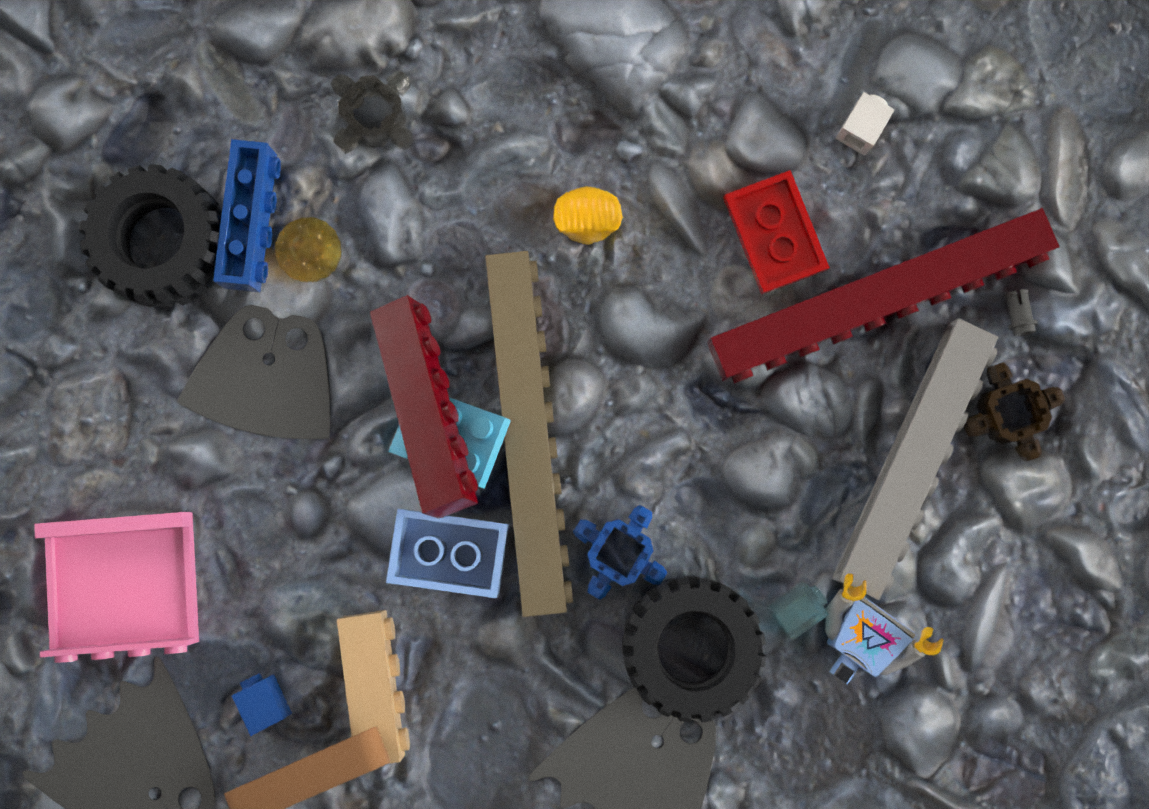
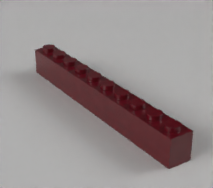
[707,208,1060,384]

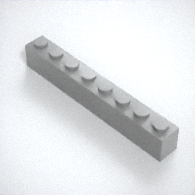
[832,318,998,600]

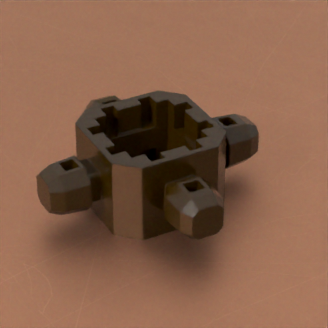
[964,362,1065,461]

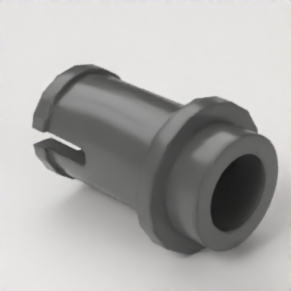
[1005,289,1038,336]

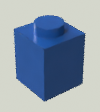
[231,673,292,736]

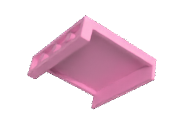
[34,512,199,663]

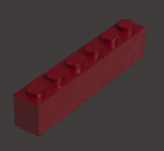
[370,295,478,519]

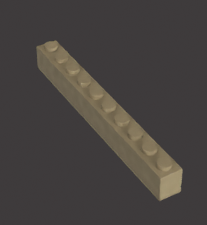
[485,251,573,617]

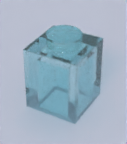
[766,582,829,640]

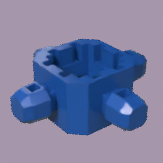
[573,505,667,600]

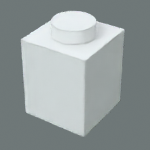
[835,92,894,156]

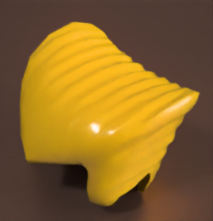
[553,186,623,245]

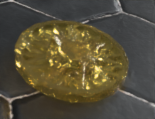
[275,217,342,283]

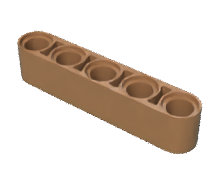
[224,726,391,809]

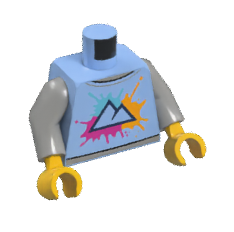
[825,573,943,685]

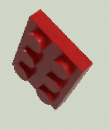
[723,170,830,295]

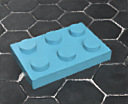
[388,397,511,489]

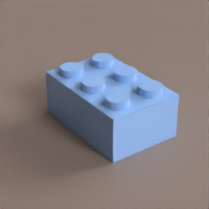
[386,509,510,598]

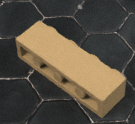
[337,610,410,764]

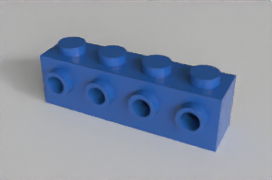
[213,139,281,293]

